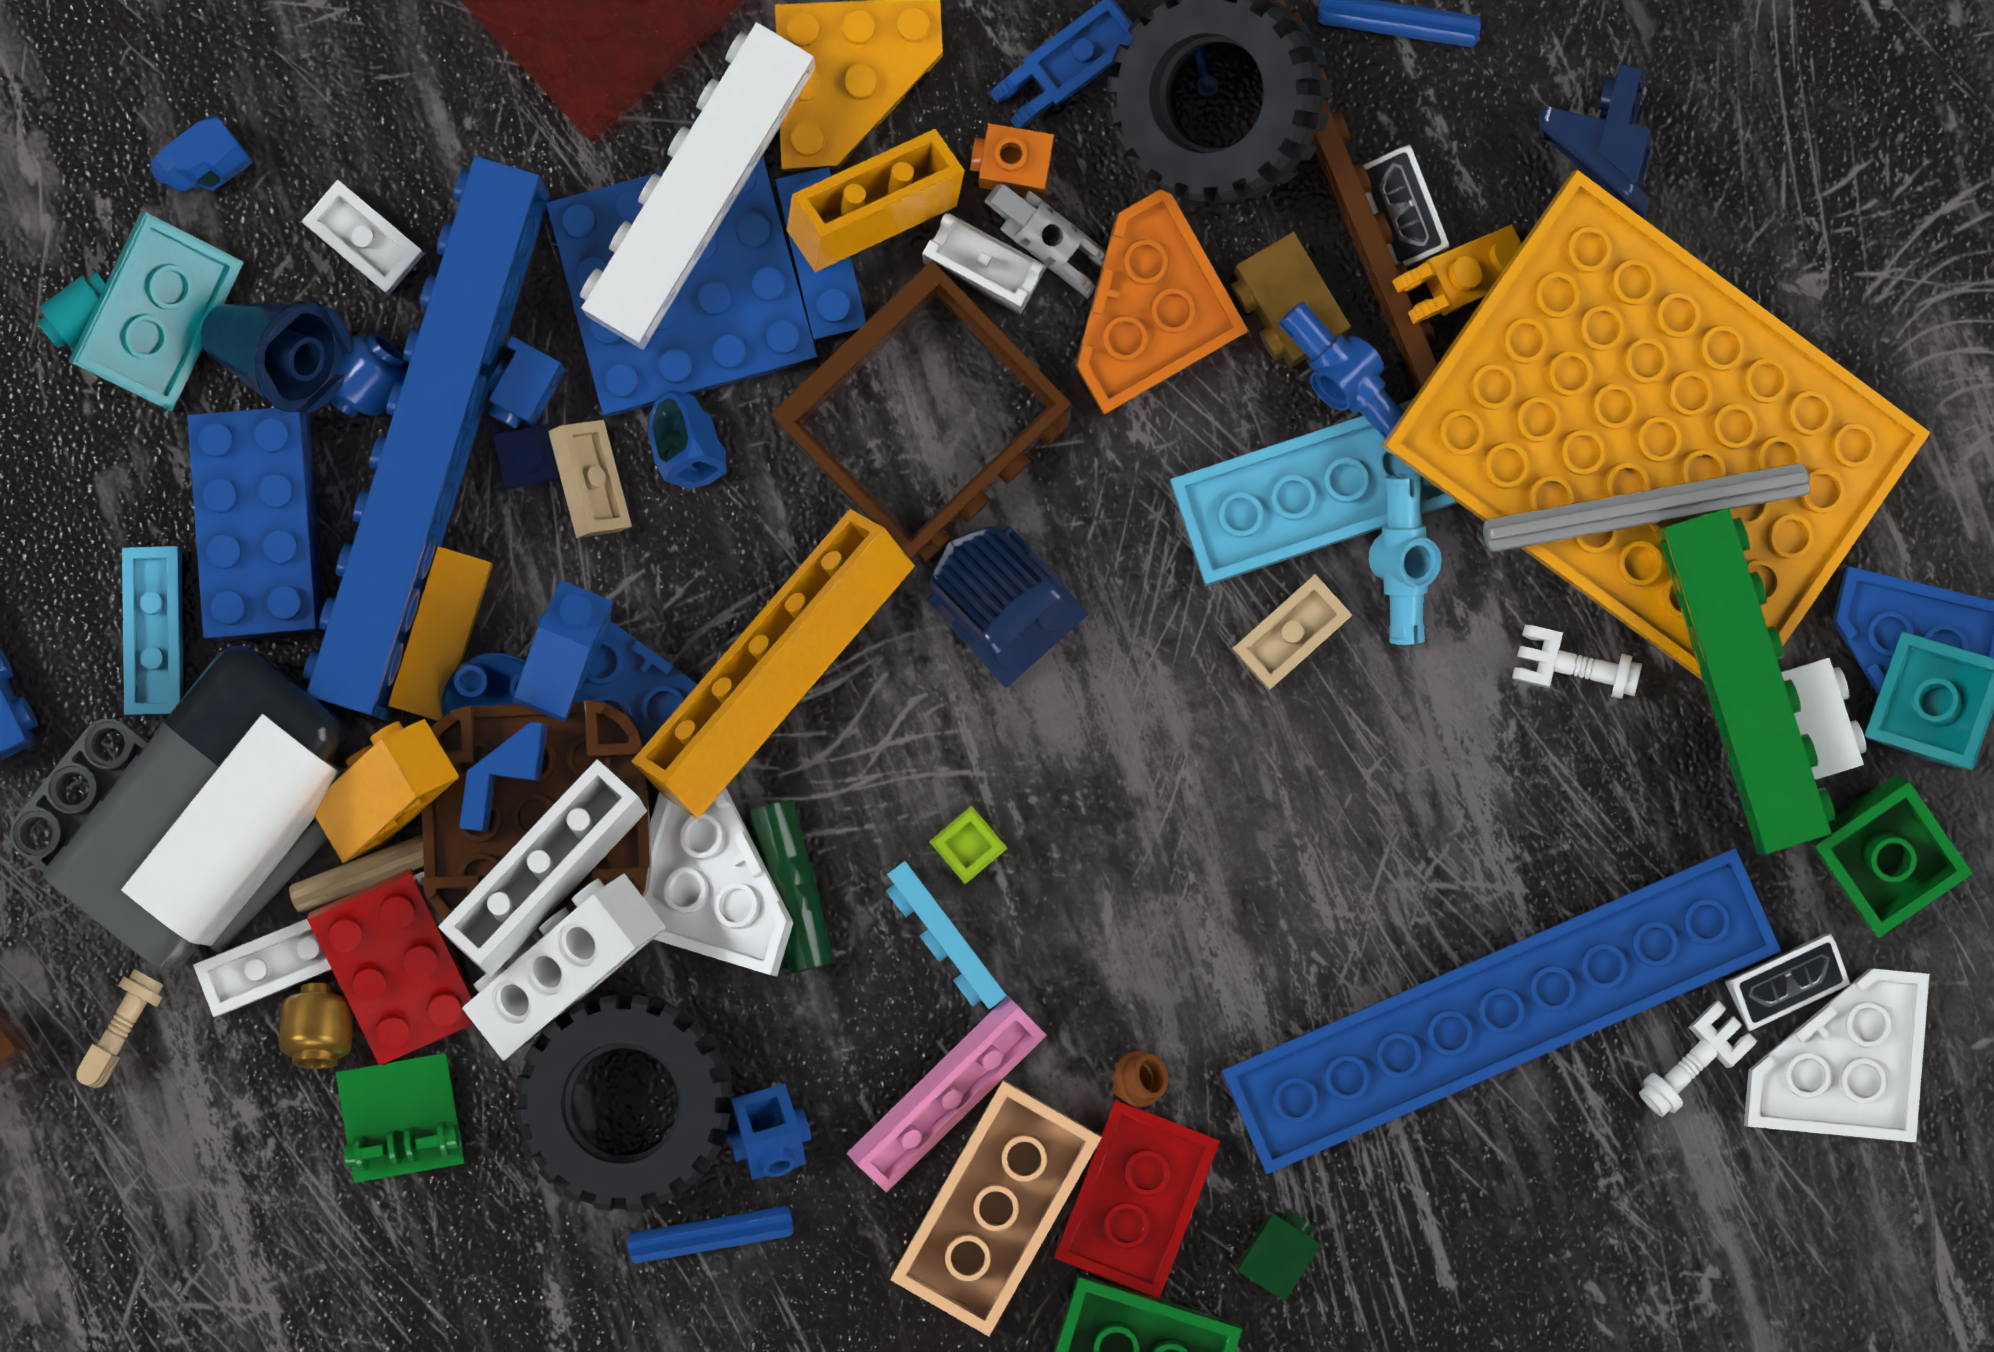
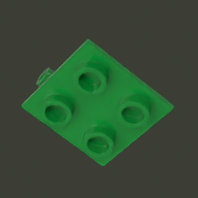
[335,1053,465,1183]

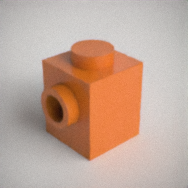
[970,123,1054,199]

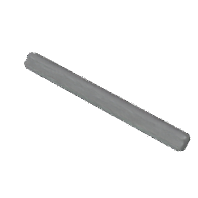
[1483,463,1810,552]

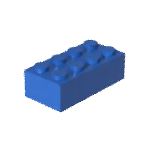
[187,408,326,643]

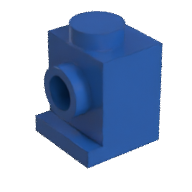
[487,336,566,429]

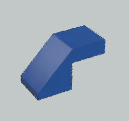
[459,722,548,833]

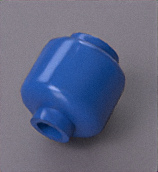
[331,333,407,417]

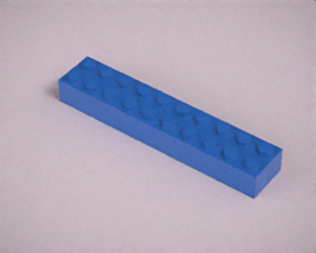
[302,156,550,721]

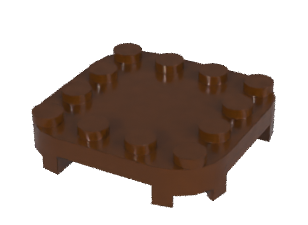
[421,700,652,930]

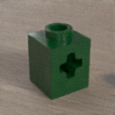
[1234,1208,1321,1301]

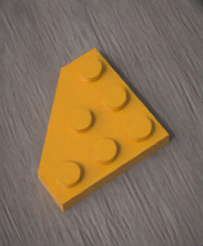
[775,0,943,172]

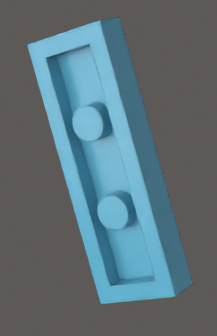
[122,546,184,716]
[886,861,1007,1009]

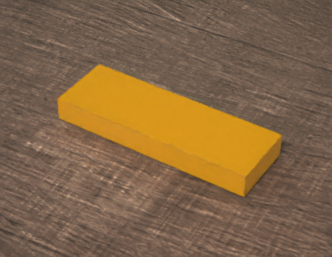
[388,546,493,721]

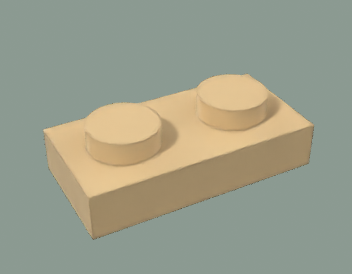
[548,420,632,538]
[1232,574,1352,691]

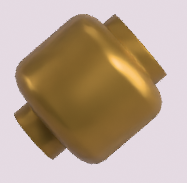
[279,983,353,1069]

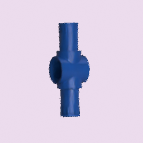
[1277,300,1405,439]

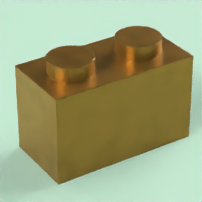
[1231,232,1351,368]

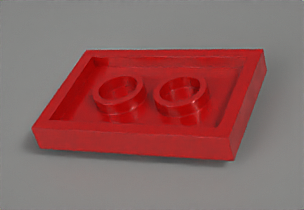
[307,868,474,1066]
[1054,1099,1220,1299]

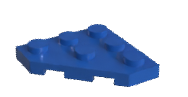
[1832,566,1994,768]
[537,614,698,745]

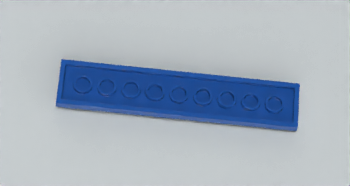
[1221,848,1781,1174]

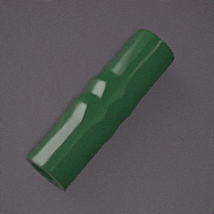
[748,800,835,974]

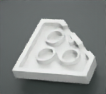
[644,787,793,977]
[1744,969,1930,1142]

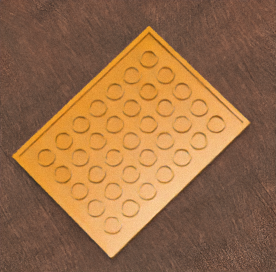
[1381,170,1930,681]

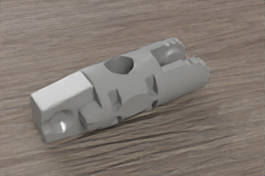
[984,184,1106,299]

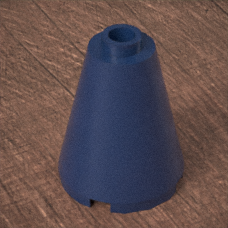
[201,301,351,413]

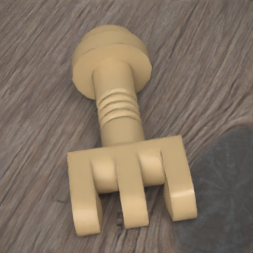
[77,969,164,1088]

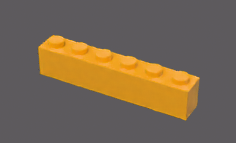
[631,509,915,819]

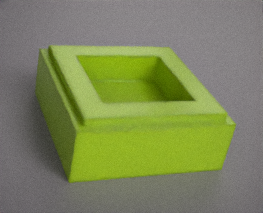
[929,806,1008,884]

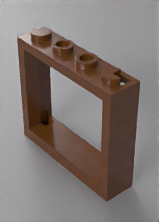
[771,260,1072,562]

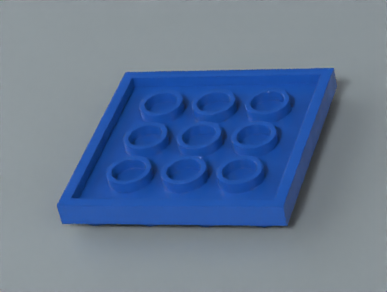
[546,155,818,418]

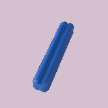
[1317,0,1481,47]
[627,1206,794,1264]

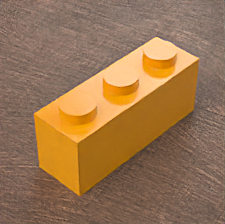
[787,129,965,272]
[314,719,459,863]

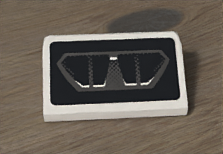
[1363,144,1450,268]
[1724,933,1850,1031]

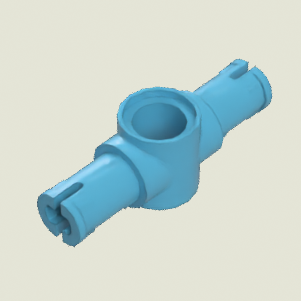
[1369,474,1442,645]

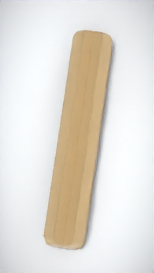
[289,834,424,913]

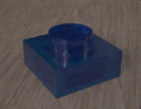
[494,424,561,491]

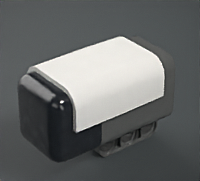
[10,646,356,971]

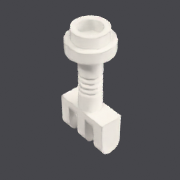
[1512,624,1642,699]
[1639,1000,1757,1117]

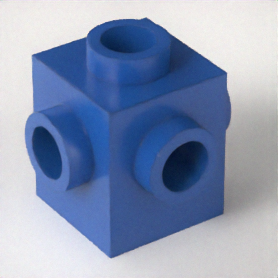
[727,1083,812,1180]

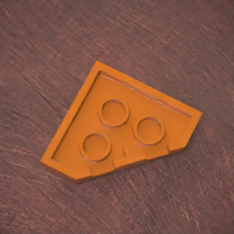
[1075,189,1248,414]

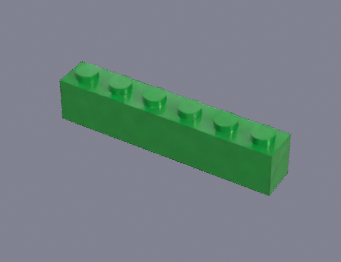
[1657,508,1835,854]

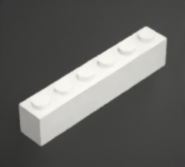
[580,22,816,350]

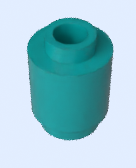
[38,271,107,351]

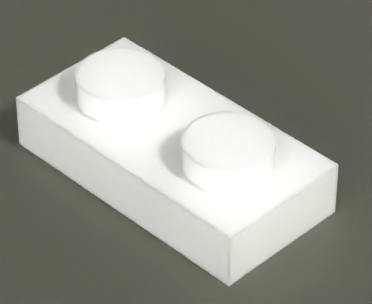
[301,179,425,295]

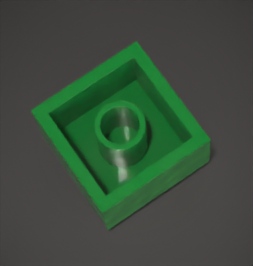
[1807,774,1973,938]

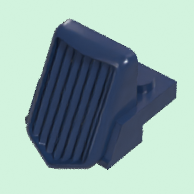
[1538,64,1653,218]
[926,526,1089,688]

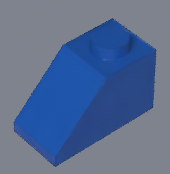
[513,580,613,723]

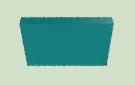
[68,211,244,411]

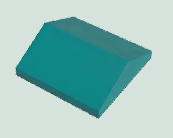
[1864,631,1994,771]

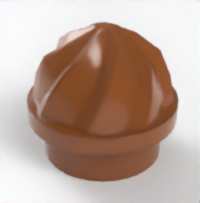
[1110,1050,1168,1107]

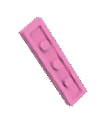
[847,995,1047,1193]

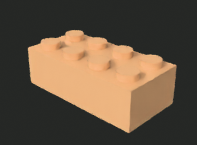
[890,1079,1102,1336]

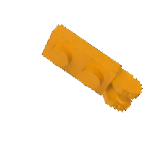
[1392,224,1522,324]

